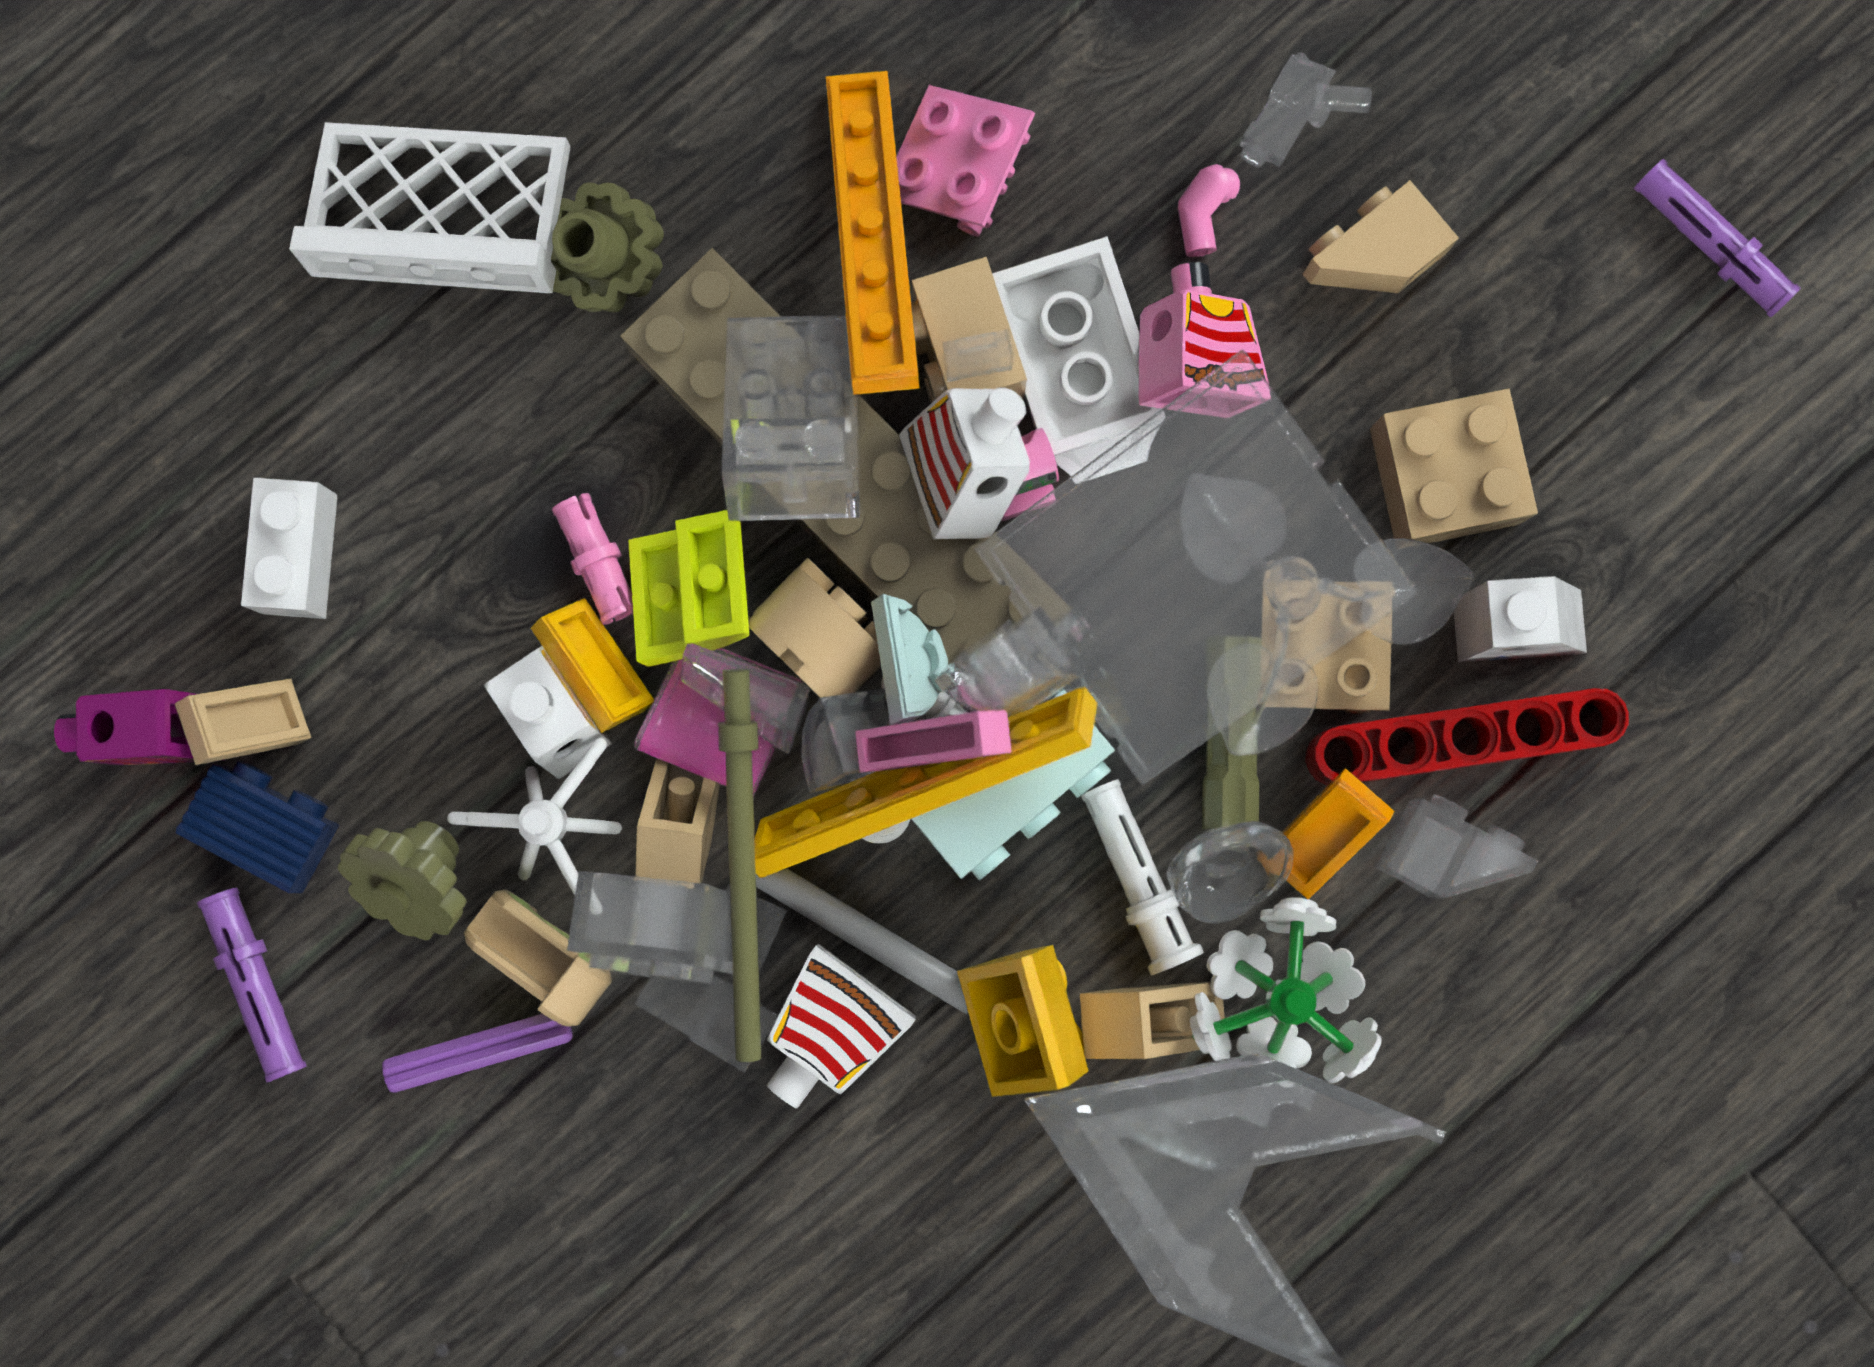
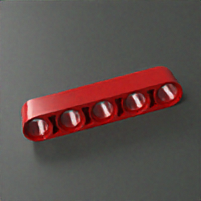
[1305,688,1629,785]

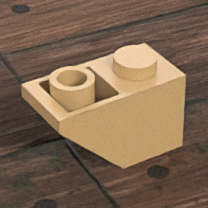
[1303,180,1459,293]

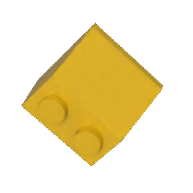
[957,945,1089,1097]

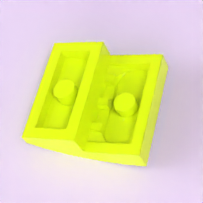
[628,508,750,667]

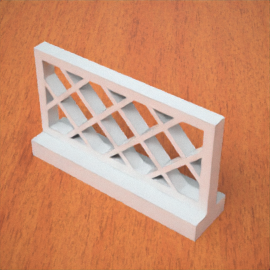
[289,122,571,293]

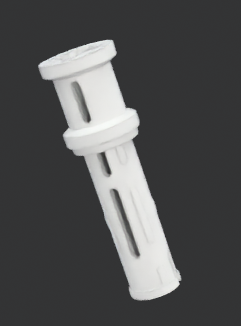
[1081,779,1204,976]

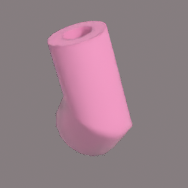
[1178,164,1240,257]

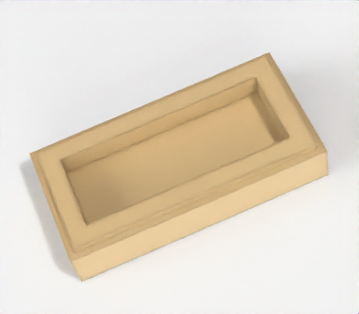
[175,679,311,765]

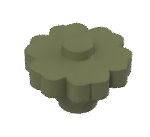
[551,182,664,313]
[337,821,467,940]

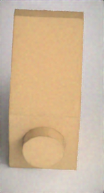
[636,755,721,890]
[1080,982,1225,1059]

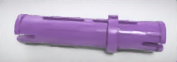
[1633,159,1801,318]
[197,887,307,1083]

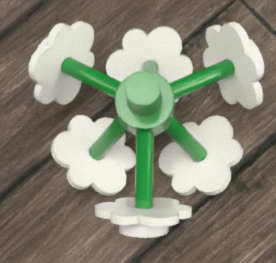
[1190,898,1382,1083]

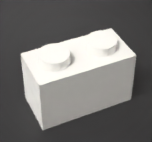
[241,478,337,619]

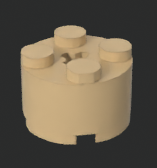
[748,558,881,711]

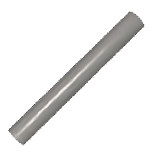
[756,868,968,1014]

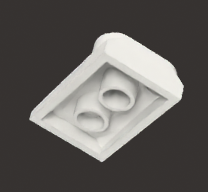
[993,237,1167,484]

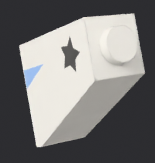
[1453,576,1587,662]

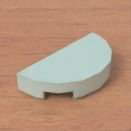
[871,594,948,725]

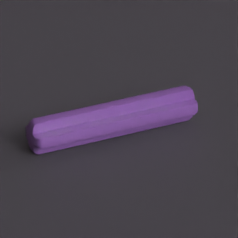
[382,1014,572,1093]

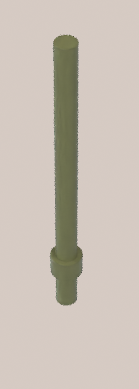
[718,669,761,1062]

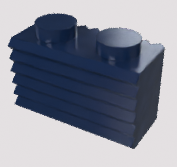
[176,760,340,893]

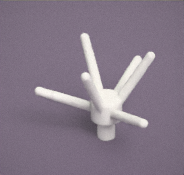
[447,738,622,915]

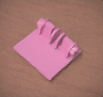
[896,85,1035,236]

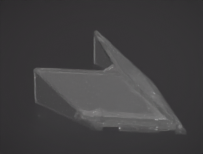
[1024,1052,1446,1367]

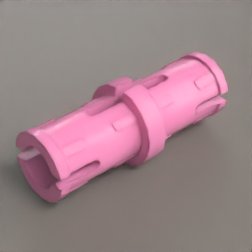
[552,493,633,625]

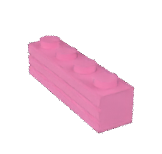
[855,710,1012,772]

